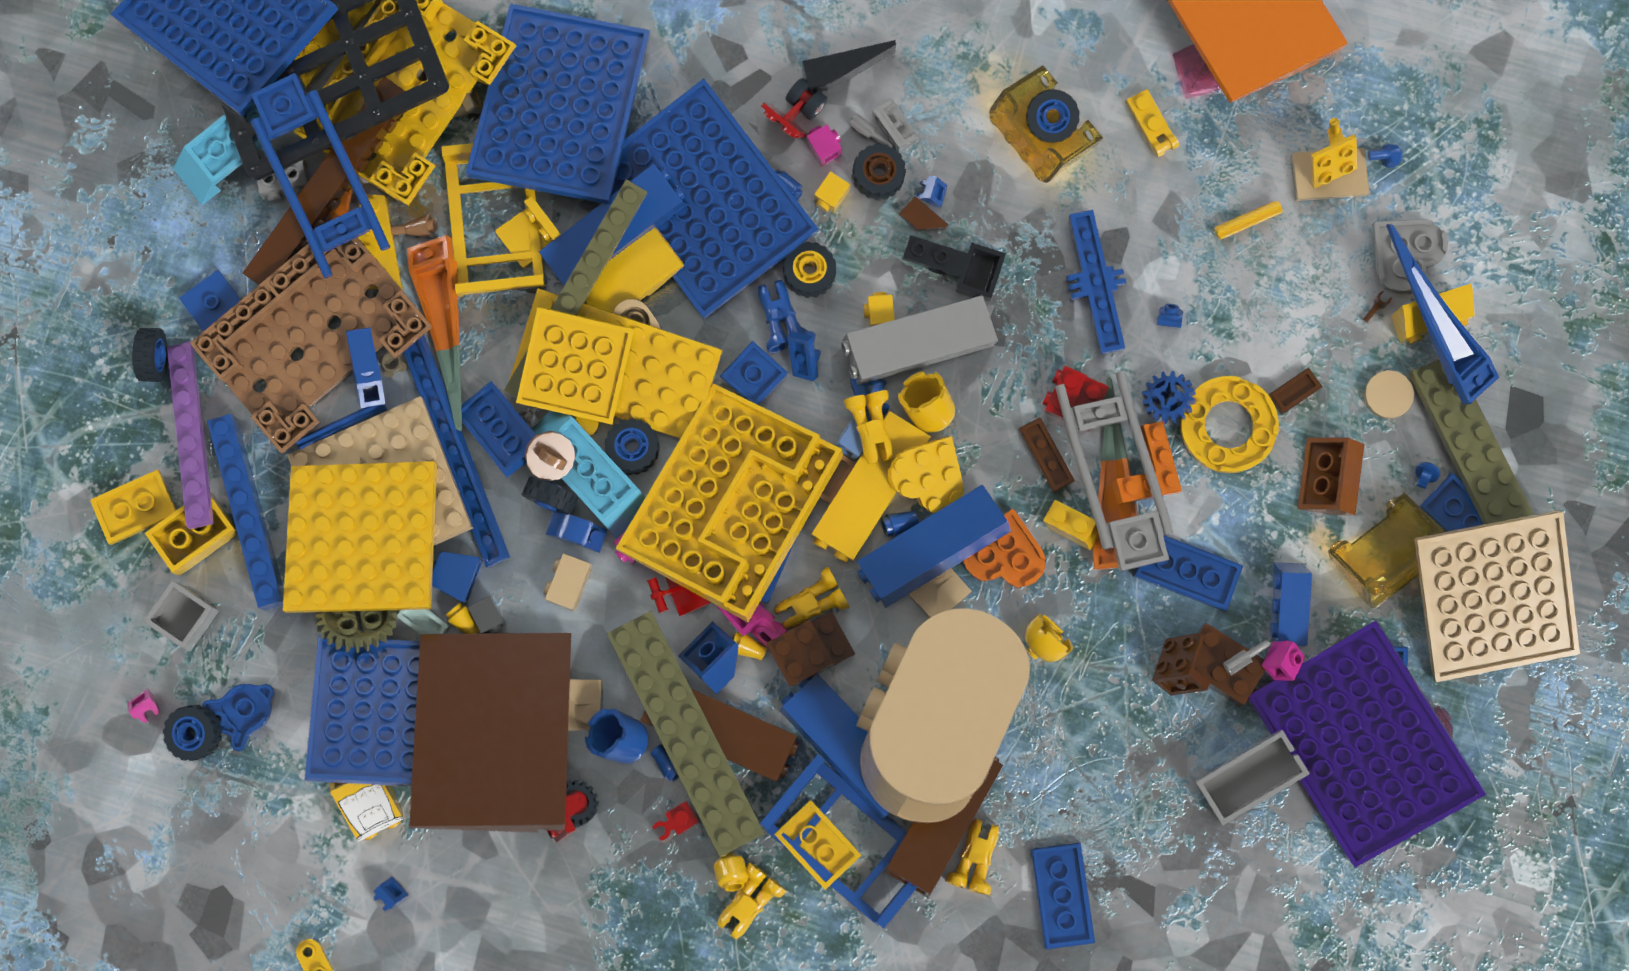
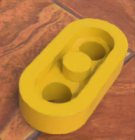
[296,939,334,971]

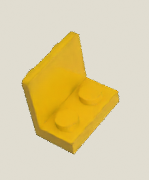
[495,196,560,268]

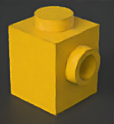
[863,292,895,327]

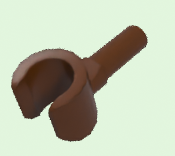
[1363,291,1392,323]

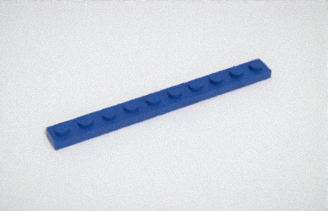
[403,335,510,568]

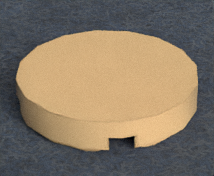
[1364,370,1414,419]

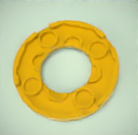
[1180,376,1279,473]

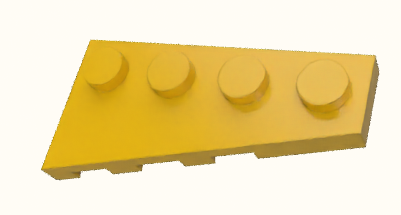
[358,194,404,291]

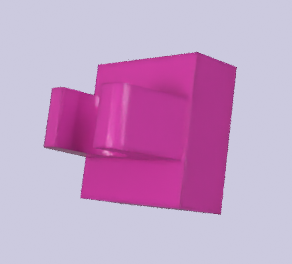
[127,689,159,723]

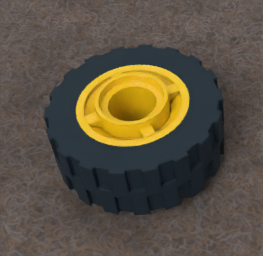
[783,242,836,298]

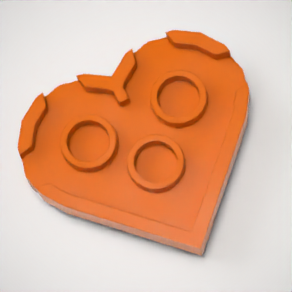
[963,508,1045,588]

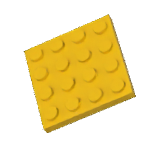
[516,306,634,424]

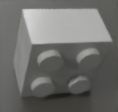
[143,580,219,651]

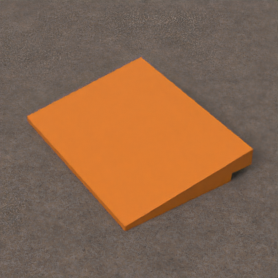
[1167,0,1348,103]

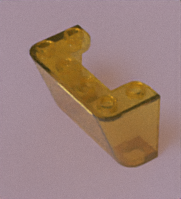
[989,65,1103,183]

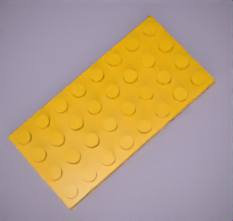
[509,288,723,438]

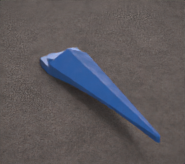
[1386,224,1499,404]

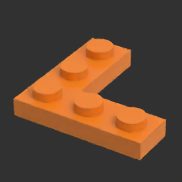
[1111,422,1182,505]

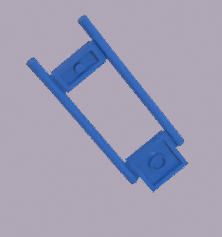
[251,73,390,278]

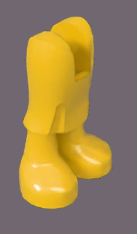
[843,390,893,464]
[773,567,850,630]
[945,818,999,896]
[716,862,787,940]

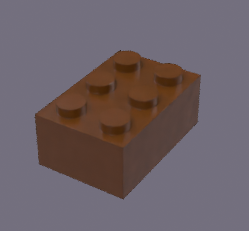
[1194,623,1265,707]

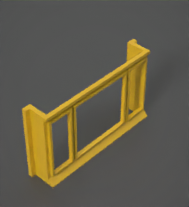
[441,143,545,297]

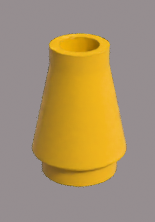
[446,602,480,634]
[732,631,767,661]

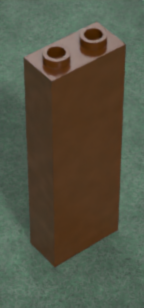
[640,689,800,782]
[884,756,1003,898]

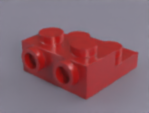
[1042,366,1109,431]

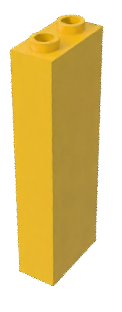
[811,411,931,563]

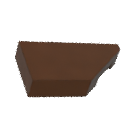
[899,196,949,231]

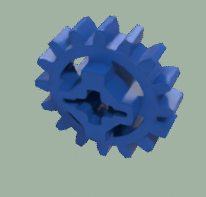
[1142,371,1196,424]

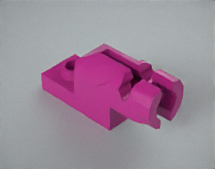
[716,603,788,649]

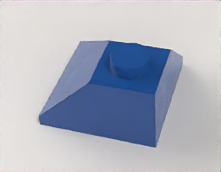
[678,621,739,694]

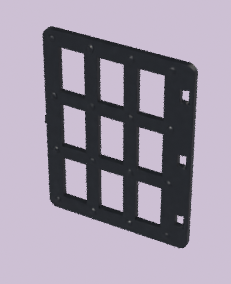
[220,0,449,181]

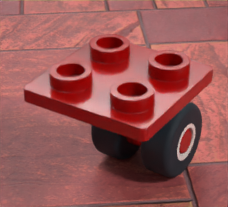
[761,78,828,139]

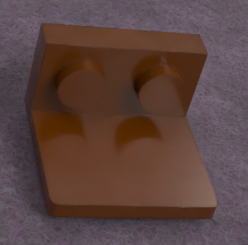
[1152,633,1210,696]

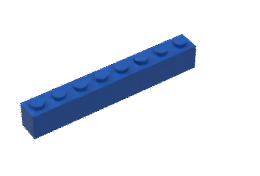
[207,414,284,611]

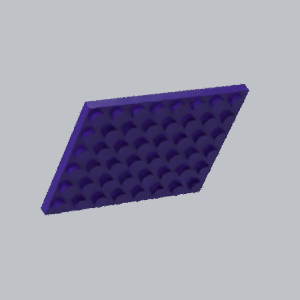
[1249,620,1487,868]

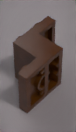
[766,610,855,688]

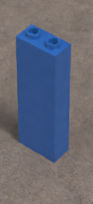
[539,164,687,286]
[857,484,1011,608]
[779,674,889,820]

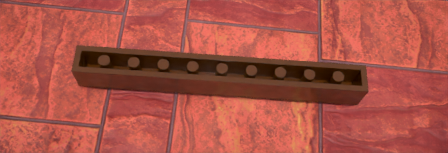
[243,77,407,285]

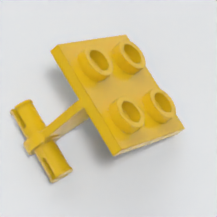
[1311,118,1357,189]

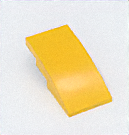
[586,227,685,313]

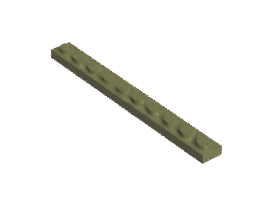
[504,179,648,398]

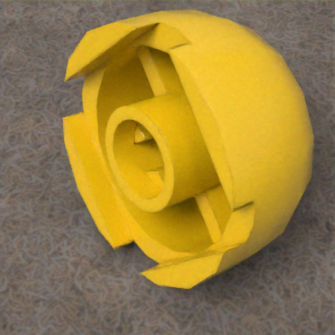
[1025,613,1073,662]

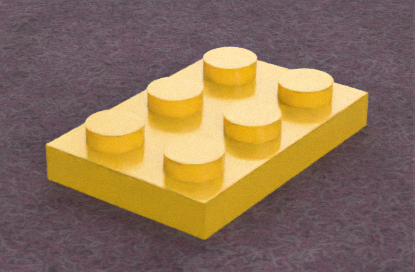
[90,469,177,545]
[774,800,862,890]

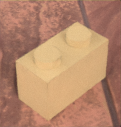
[543,553,593,612]

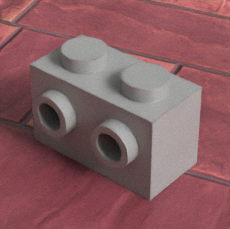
[257,160,310,201]

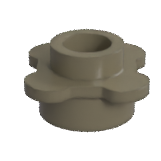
[379,353,407,378]

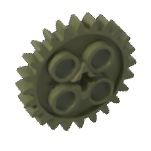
[315,610,397,653]

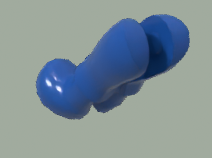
[758,280,808,353]

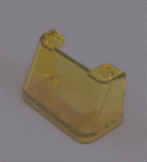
[1328,492,1445,609]

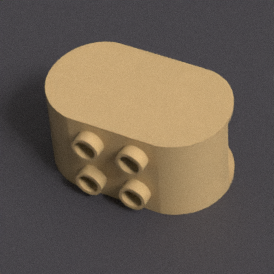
[856,608,1030,823]

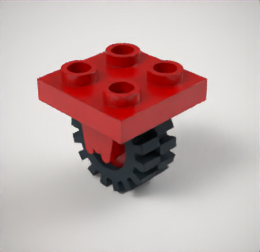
[546,780,599,843]

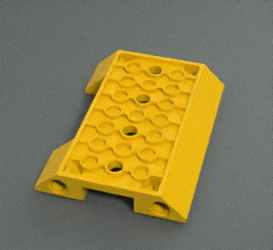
[293,0,517,206]

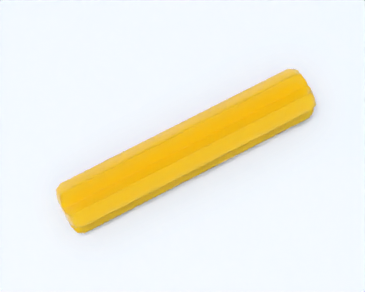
[1214,200,1283,240]

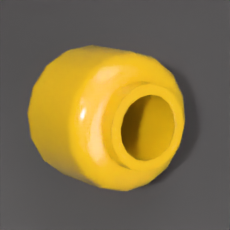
[714,852,749,892]

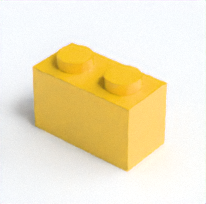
[1043,500,1099,550]

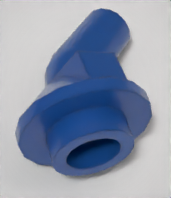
[1368,144,1403,168]

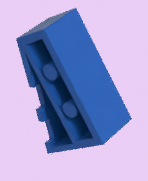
[1270,562,1312,646]

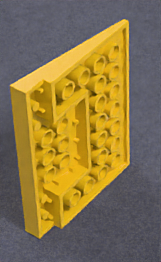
[616,383,843,622]

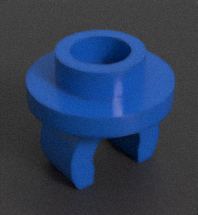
[1415,462,1440,489]

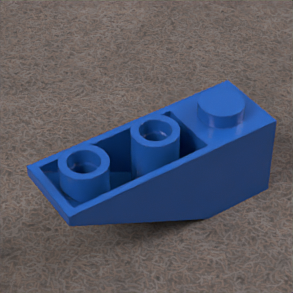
[346,327,385,408]

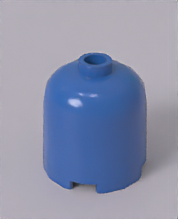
[585,708,649,764]

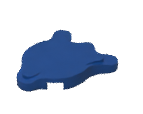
[202,684,275,751]

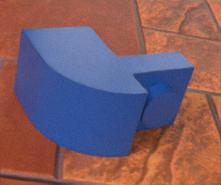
[545,512,607,553]

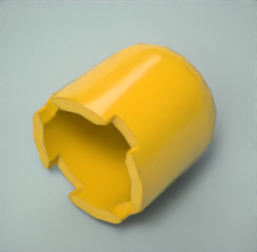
[898,371,956,433]

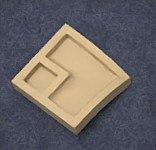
[908,568,972,618]
[568,679,603,731]

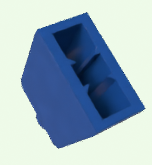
[432,551,483,604]

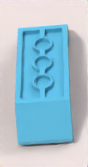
[173,104,272,205]
[532,411,646,539]

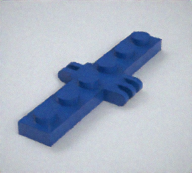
[1066,210,1127,355]

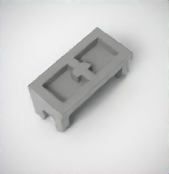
[872,99,921,154]

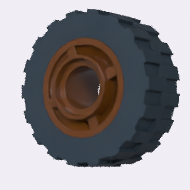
[852,144,906,200]

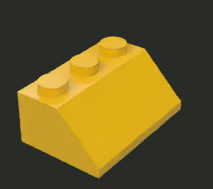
[1390,283,1475,344]

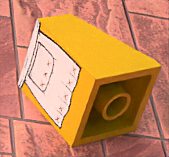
[330,782,403,842]

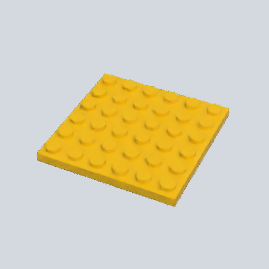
[283,461,437,613]

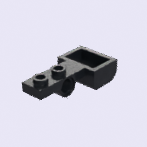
[903,235,1006,301]

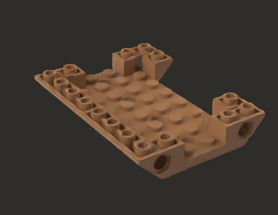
[190,237,432,454]

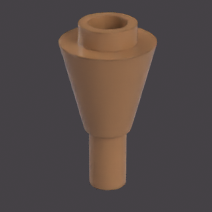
[391,214,437,238]

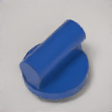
[1157,303,1183,328]

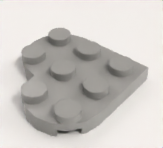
[1372,219,1448,293]

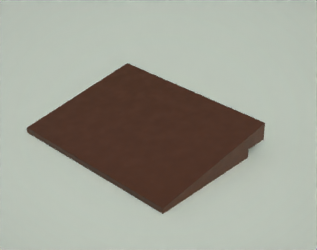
[409,633,571,833]

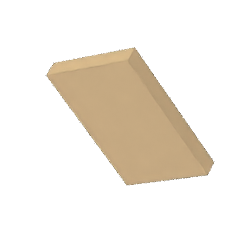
[1292,148,1369,201]

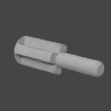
[849,113,893,148]
[1223,640,1270,676]

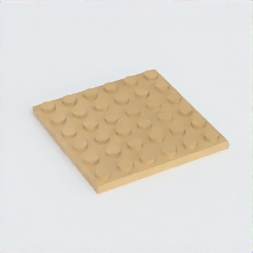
[287,396,473,545]
[1414,510,1580,682]

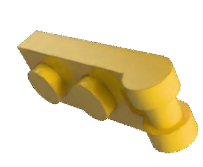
[1125,89,1179,158]

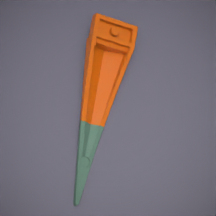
[406,235,462,431]
[1093,376,1139,570]

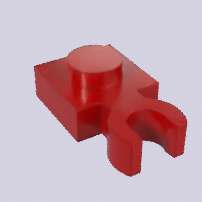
[652,801,699,840]

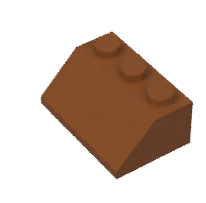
[1298,437,1365,516]

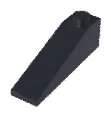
[802,40,896,95]

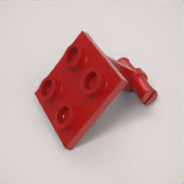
[647,577,712,616]

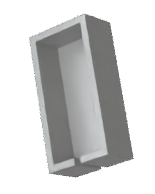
[1195,729,1310,825]

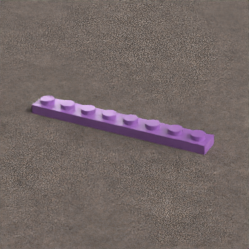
[167,342,214,529]

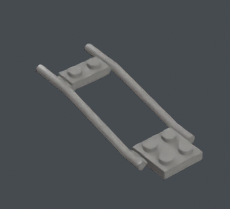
[1055,371,1173,571]

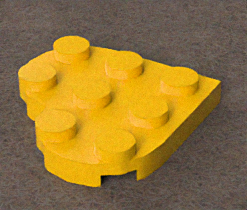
[888,436,964,514]

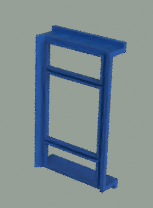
[760,754,917,929]

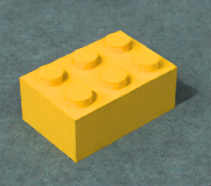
[145,492,238,576]

